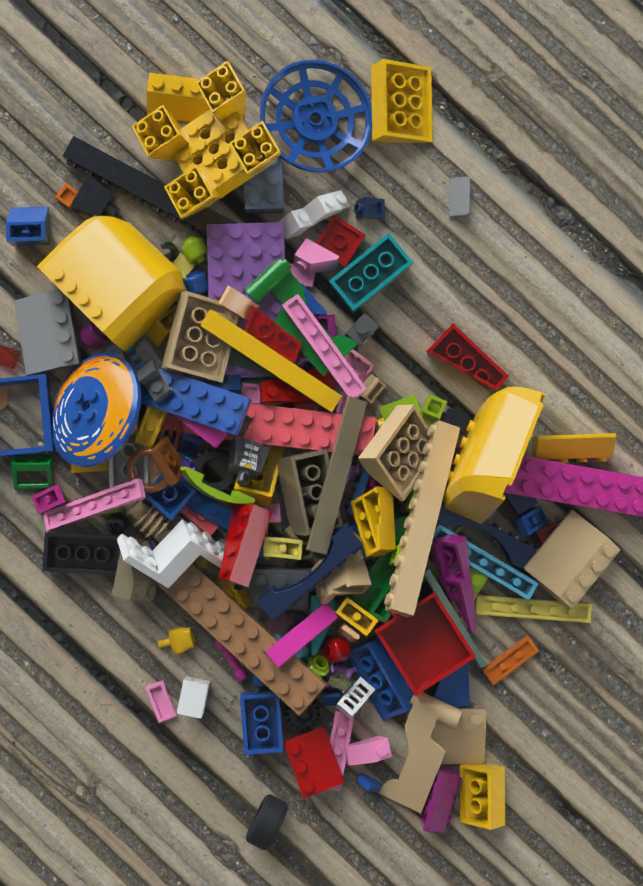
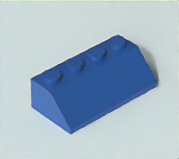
[348,635,413,720]

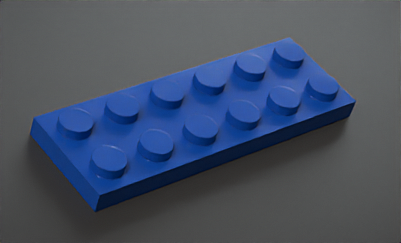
[140,364,252,437]

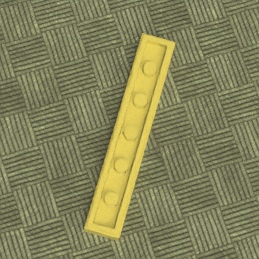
[475,595,592,623]

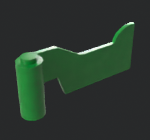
[244,258,358,376]

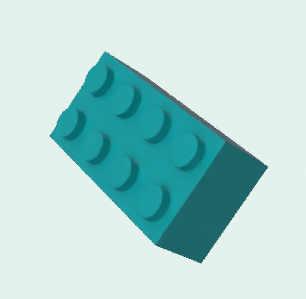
[329,233,413,314]

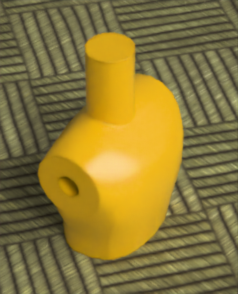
[158,627,196,654]

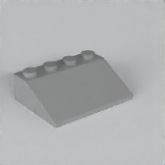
[14,289,82,376]

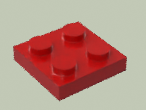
[316,215,366,268]

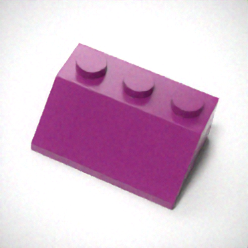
[420,766,462,832]

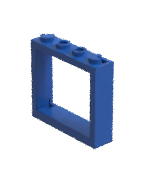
[0,374,56,457]

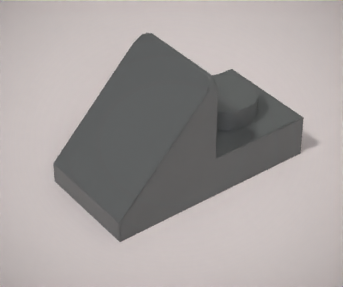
[137,360,173,403]

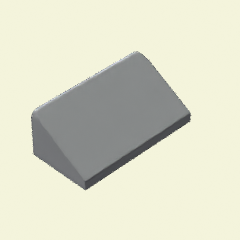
[449,177,470,217]

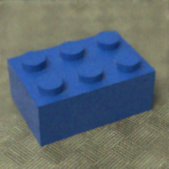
[240,690,284,755]

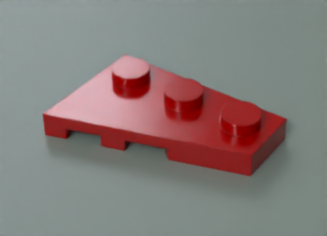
[244,305,302,362]

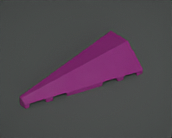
[430,534,477,633]

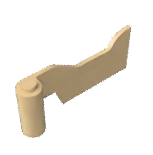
[378,692,463,814]

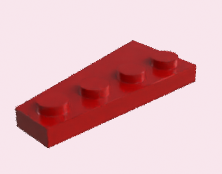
[259,368,335,403]

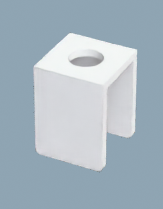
[177,676,211,718]

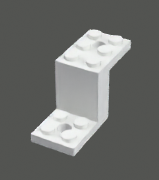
[117,519,225,588]

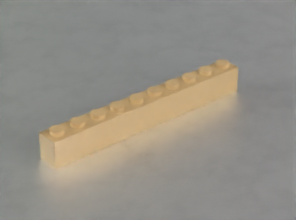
[384,421,460,617]

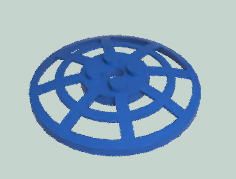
[260,60,372,173]

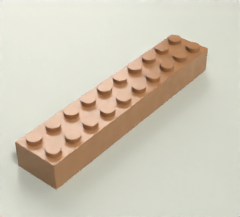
[155,562,328,715]

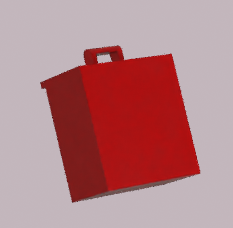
[374,592,476,696]

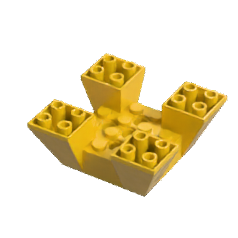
[132,61,281,219]

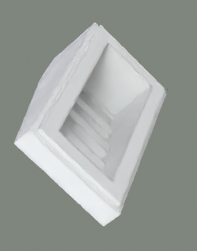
[336,677,375,719]

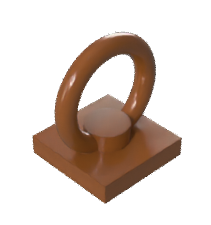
[126,436,183,493]

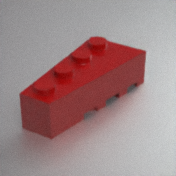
[426,323,509,390]

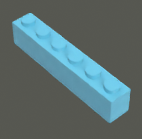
[433,523,539,600]

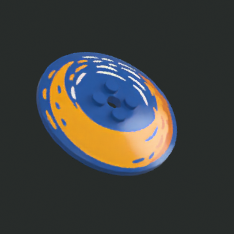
[51,353,141,467]

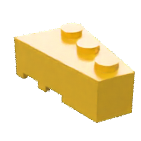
[350,487,396,557]

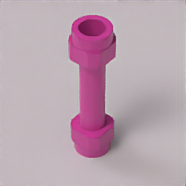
[214,640,248,682]

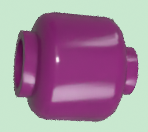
[80,321,108,349]

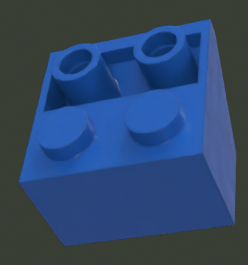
[6,207,50,246]

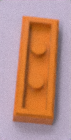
[481,635,539,686]

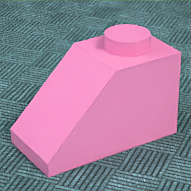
[294,238,339,274]
[344,735,392,766]

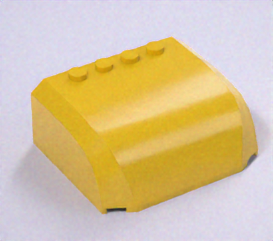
[37,216,187,353]
[443,386,546,524]

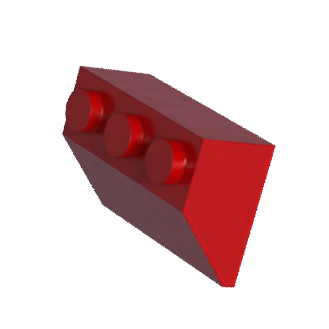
[283,726,345,799]

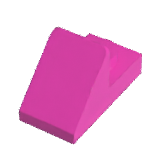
[31,484,67,514]

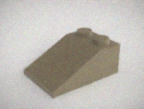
[112,539,157,601]

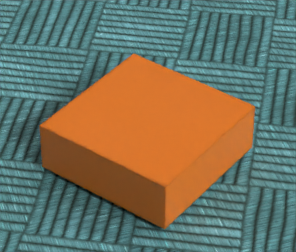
[55,183,78,210]

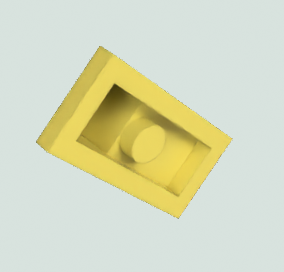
[263,536,303,560]

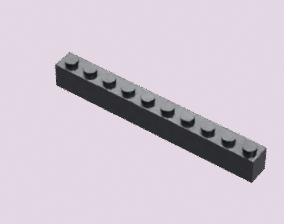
[63,136,236,239]

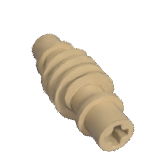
[122,499,171,543]

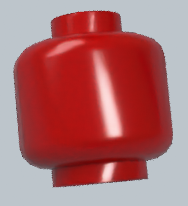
[322,637,351,663]

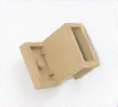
[311,550,372,604]

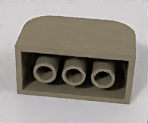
[278,449,343,535]

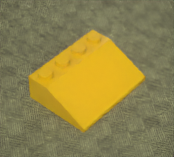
[371,59,433,143]

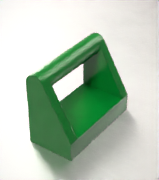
[11,455,54,490]

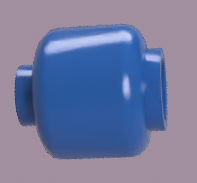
[184,269,209,297]

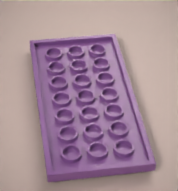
[206,222,285,378]

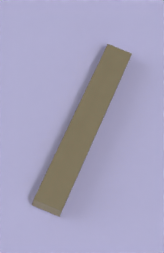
[306,396,367,555]

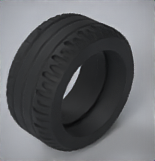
[245,794,288,850]

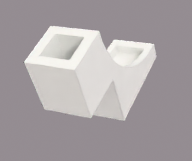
[279,190,350,239]

